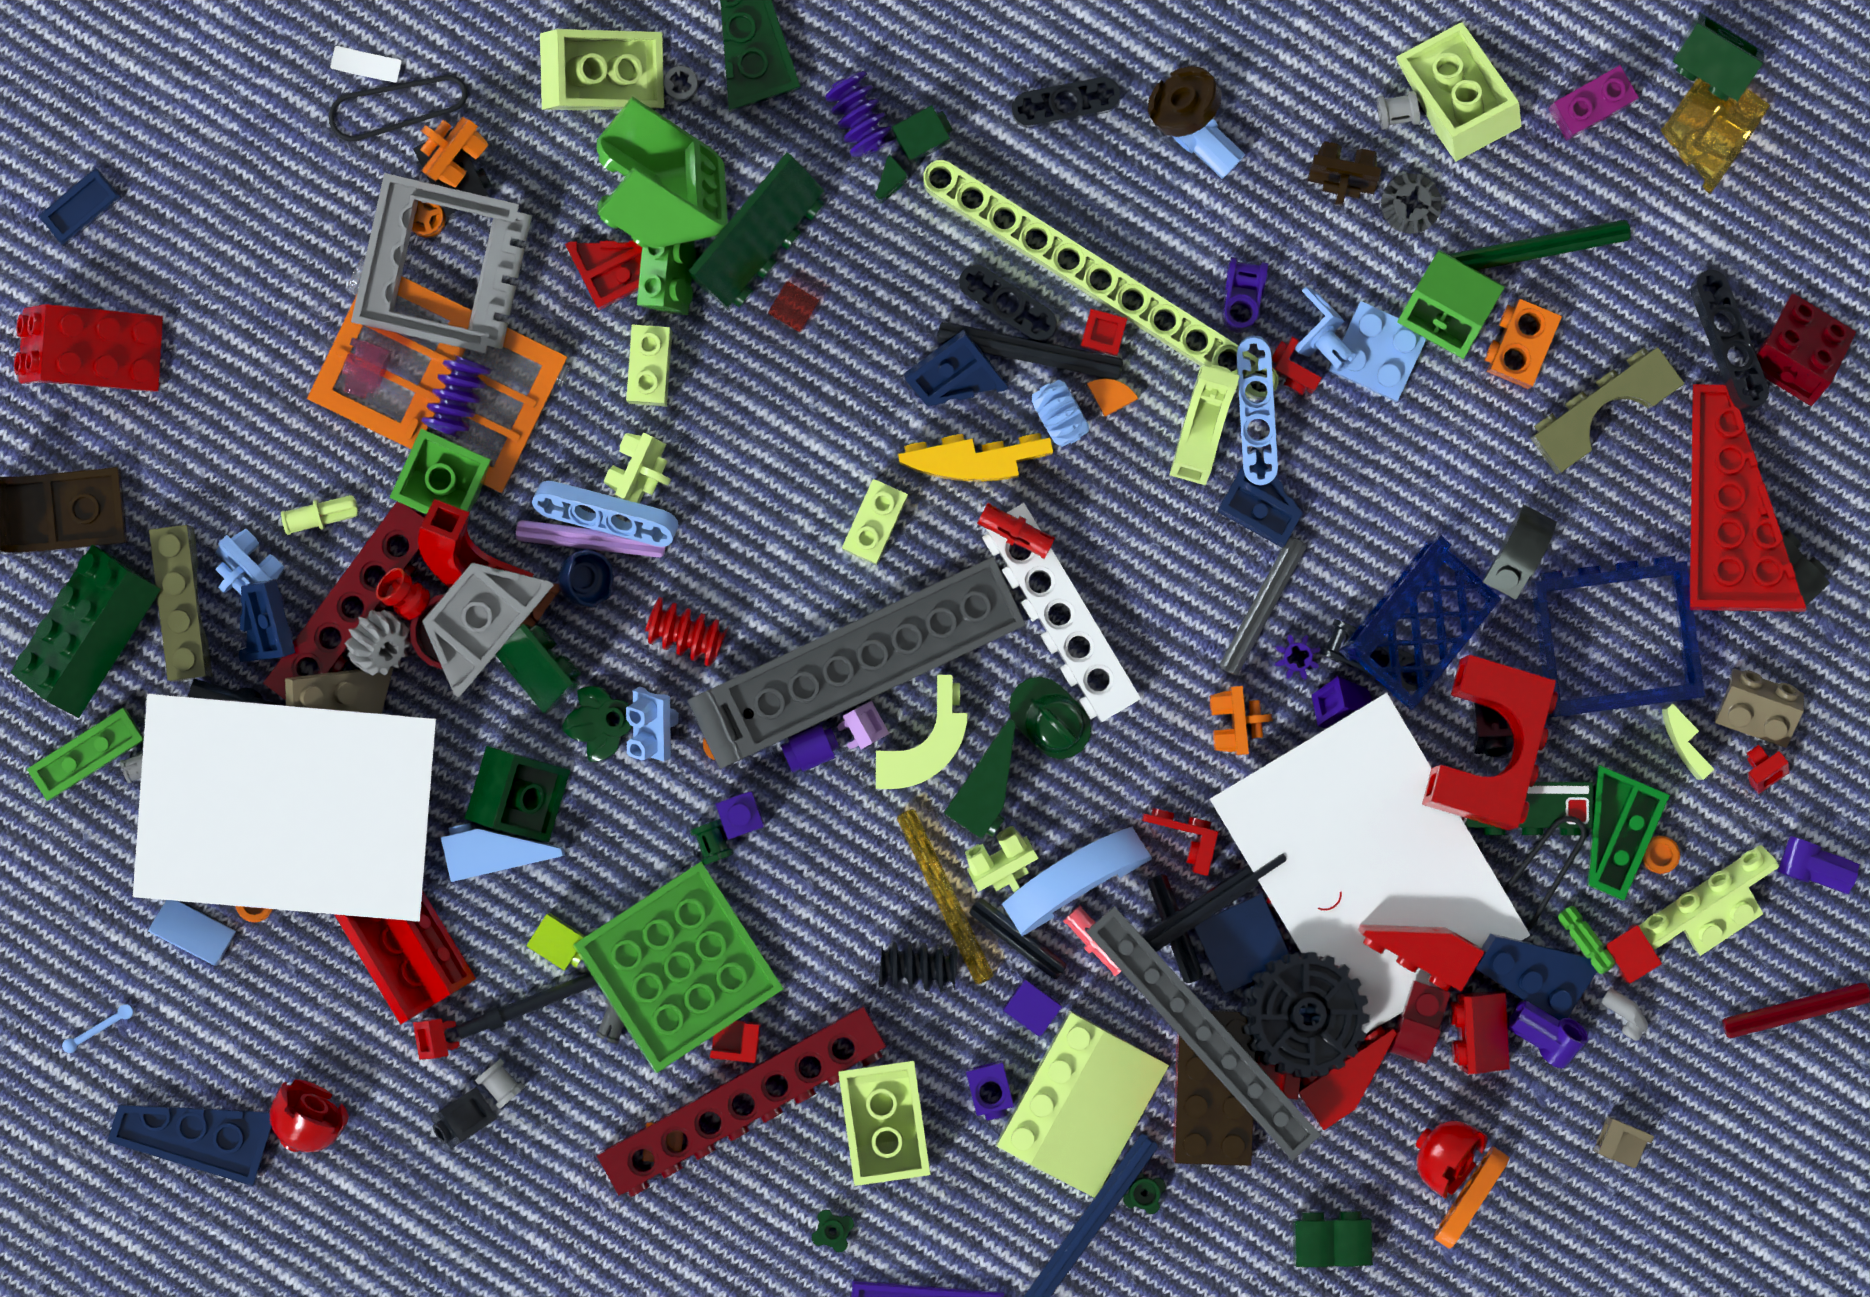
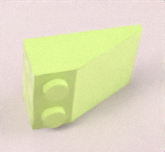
[1396,22,1522,162]
[540,29,664,110]
[838,1061,930,1186]

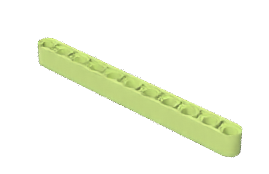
[924,160,1279,400]

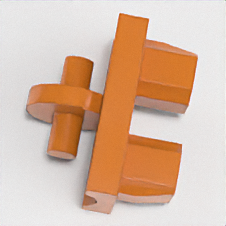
[420,117,488,188]
[1209,686,1273,755]

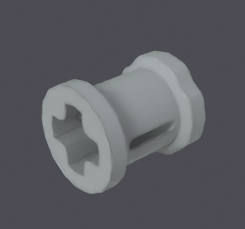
[1377,91,1420,130]
[475,1058,525,1109]

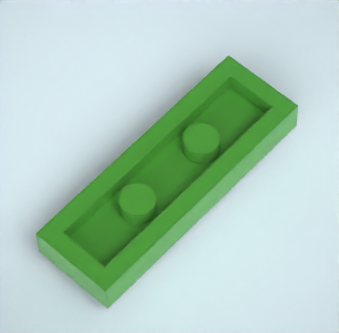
[27,708,144,801]

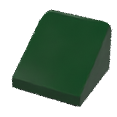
[875,154,908,204]

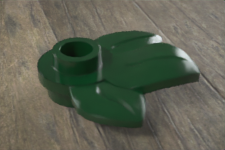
[562,686,633,762]

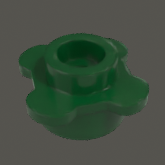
[1123,1172,1166,1214]
[811,1209,854,1252]

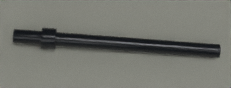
[456,972,598,1039]

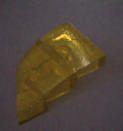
[1660,77,1770,194]

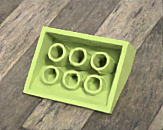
[996,1010,1169,1198]

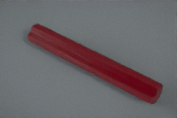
[1722,983,1870,1038]

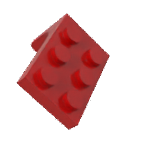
[14,304,163,392]

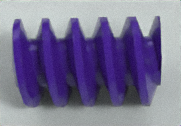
[825,71,896,157]
[421,354,492,439]

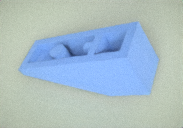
[441,823,565,882]

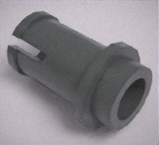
[596,998,624,1044]

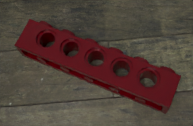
[263,502,425,700]

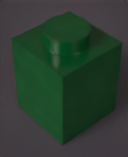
[892,105,953,165]

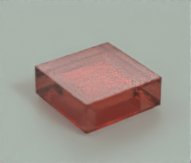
[768,281,820,333]

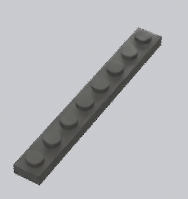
[1086,906,1321,1161]

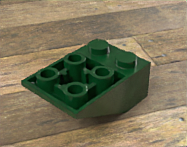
[495,623,581,714]

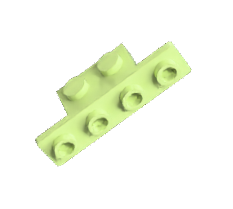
[1638,845,1779,956]

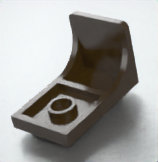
[0,467,127,555]

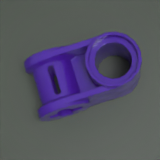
[1222,257,1268,333]

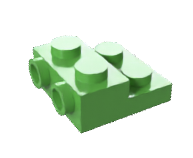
[637,240,696,315]

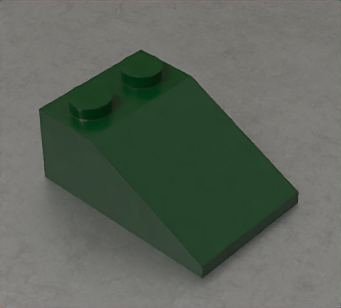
[944,718,1016,839]

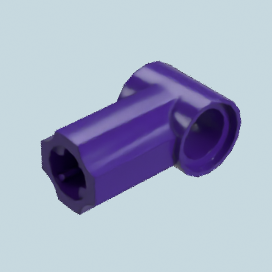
[1777,836,1860,894]
[1507,1000,1589,1069]

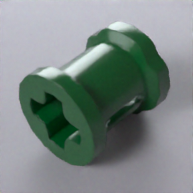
[689,819,734,865]

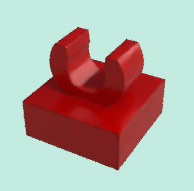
[1081,309,1127,356]
[1746,745,1789,794]
[413,1018,460,1060]

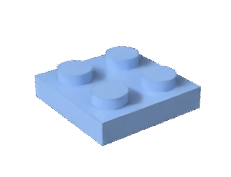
[1328,301,1426,402]

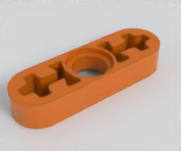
[1433,1146,1510,1249]

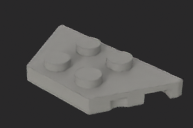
[422,563,554,698]

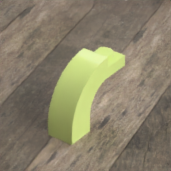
[1169,365,1240,485]
[876,675,968,789]

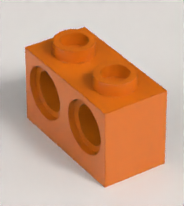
[1484,299,1562,389]

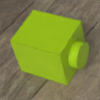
[526,913,585,971]

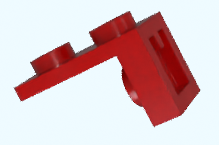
[1141,808,1218,876]

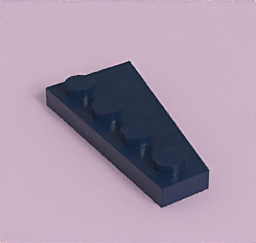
[107,1104,272,1186]

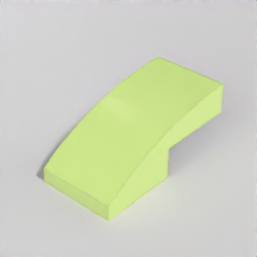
[1661,704,1714,780]

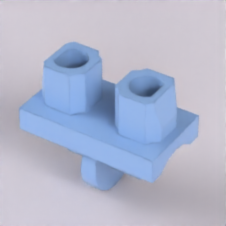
[215,529,284,595]
[626,686,679,762]

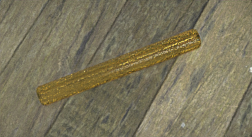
[897,809,993,984]

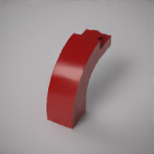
[418,499,534,588]

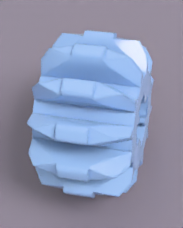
[1032,380,1089,447]

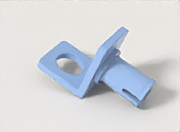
[1295,287,1356,371]

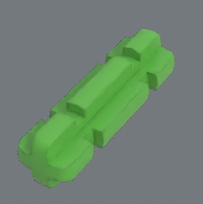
[1558,906,1615,974]

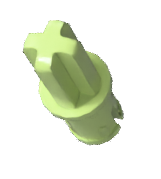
[281,495,358,535]

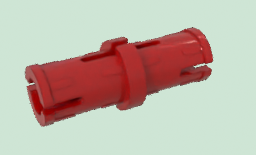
[977,503,1056,559]

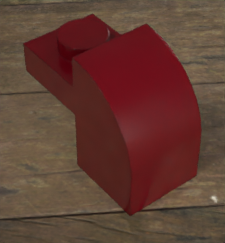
[1387,980,1451,1064]

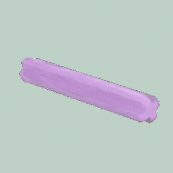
[516,520,666,558]

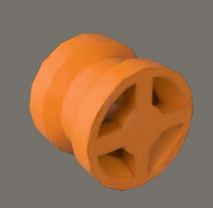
[412,201,446,238]

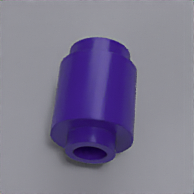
[781,723,840,773]

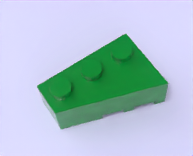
[1587,765,1670,901]

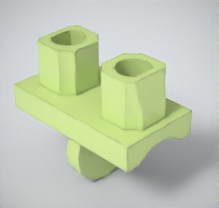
[604,433,671,503]
[965,826,1038,893]

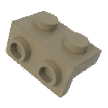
[1715,669,1804,748]

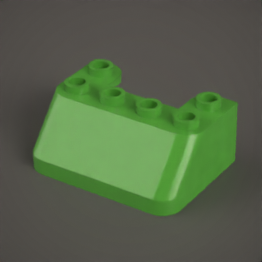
[597,96,728,249]

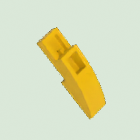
[898,433,1053,482]

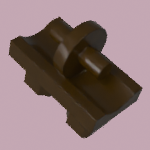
[1307,141,1381,207]

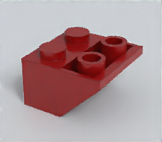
[1450,991,1510,1074]

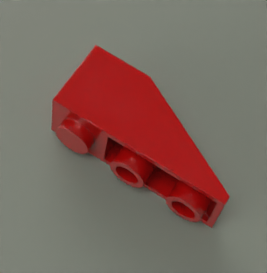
[1358,924,1485,992]
[1298,1026,1397,1130]

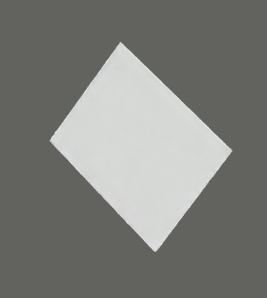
[1210,693,1530,1034]
[133,694,436,922]

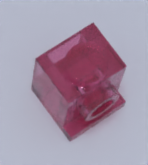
[342,338,393,399]

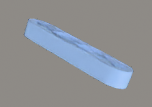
[1237,335,1278,485]
[532,481,679,547]

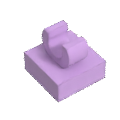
[837,701,890,749]

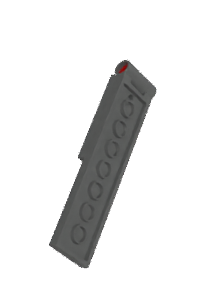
[687,557,1026,769]

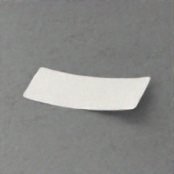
[330,46,402,83]

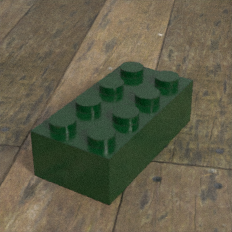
[10,544,161,718]

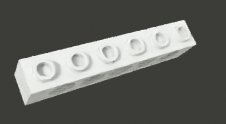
[982,503,1141,722]

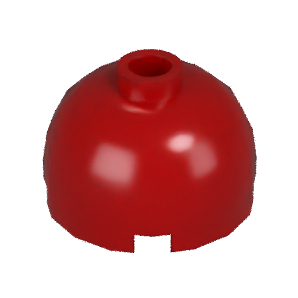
[270,1079,349,1152]
[1415,1120,1488,1199]

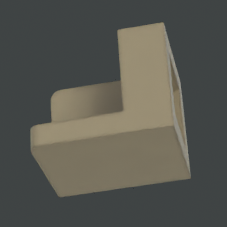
[1593,1116,1655,1168]

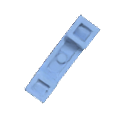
[1002,827,1152,936]

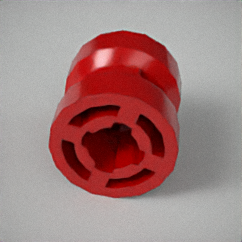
[376,568,430,620]

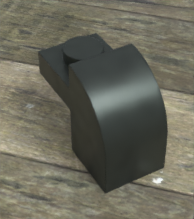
[1483,504,1557,600]

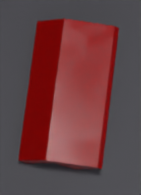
[334,890,476,1025]

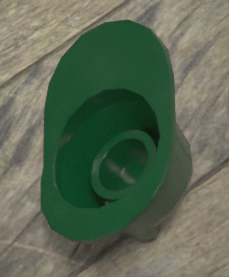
[1009,677,1091,759]

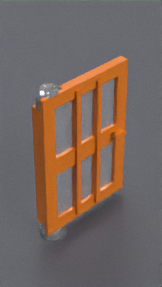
[307,258,572,493]

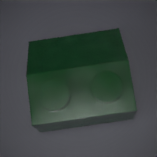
[1673,12,1764,102]
[465,746,570,843]

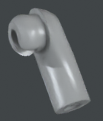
[1602,988,1648,1041]

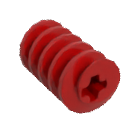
[645,597,730,667]

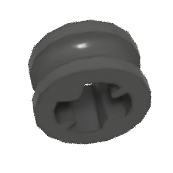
[664,66,698,102]

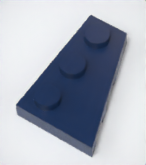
[1475,933,1597,1020]

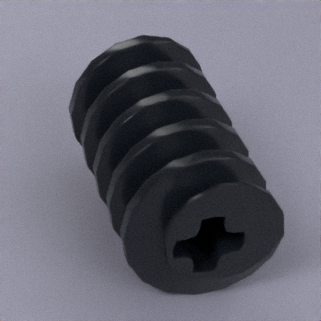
[879,940,958,993]

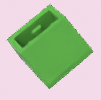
[1397,250,1505,359]

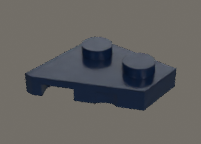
[903,330,1008,407]
[1217,447,1303,548]
[239,579,296,662]

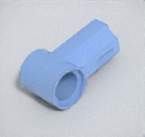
[1172,119,1245,179]

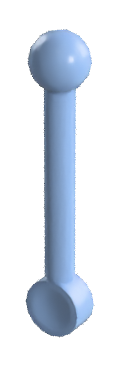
[62,1004,134,1053]

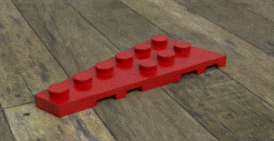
[1690,384,1807,612]

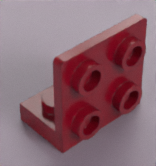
[1756,294,1856,407]

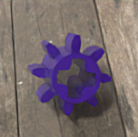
[1274,634,1320,680]

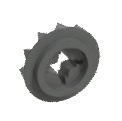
[1381,173,1442,234]

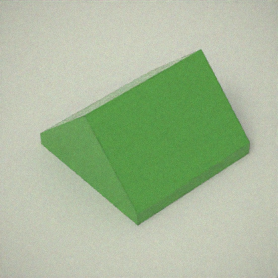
[389,429,491,514]

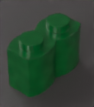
[1293,1210,1373,1267]

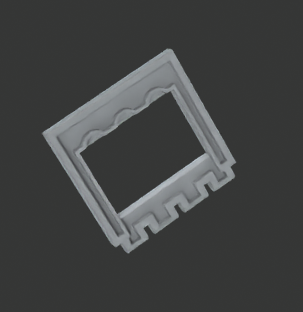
[351,173,532,353]

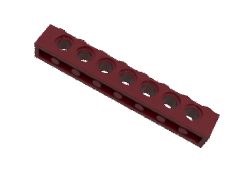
[597,1005,886,1197]

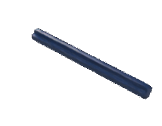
[1023,1133,1159,1297]

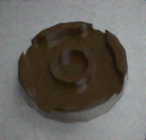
[1148,66,1222,137]

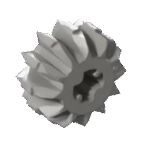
[345,609,411,676]

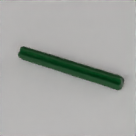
[1448,220,1631,270]

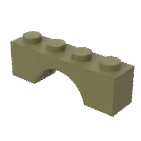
[1530,347,1685,475]
[149,525,213,682]

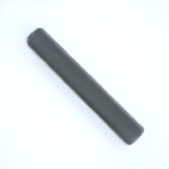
[1220,537,1306,675]

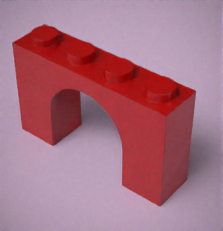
[1422,655,1558,830]

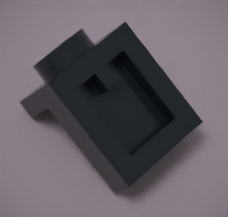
[1472,702,1514,757]
[431,1087,497,1149]

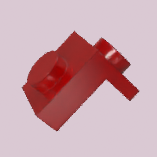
[1272,336,1322,396]

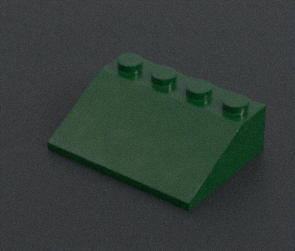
[689,152,826,311]

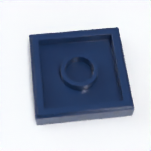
[1194,893,1290,994]

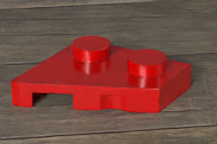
[565,241,642,310]

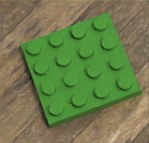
[573,862,784,1073]

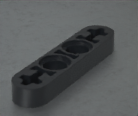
[1690,270,1769,412]

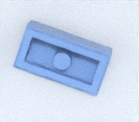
[148,900,236,966]

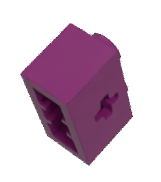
[1548,65,1639,141]

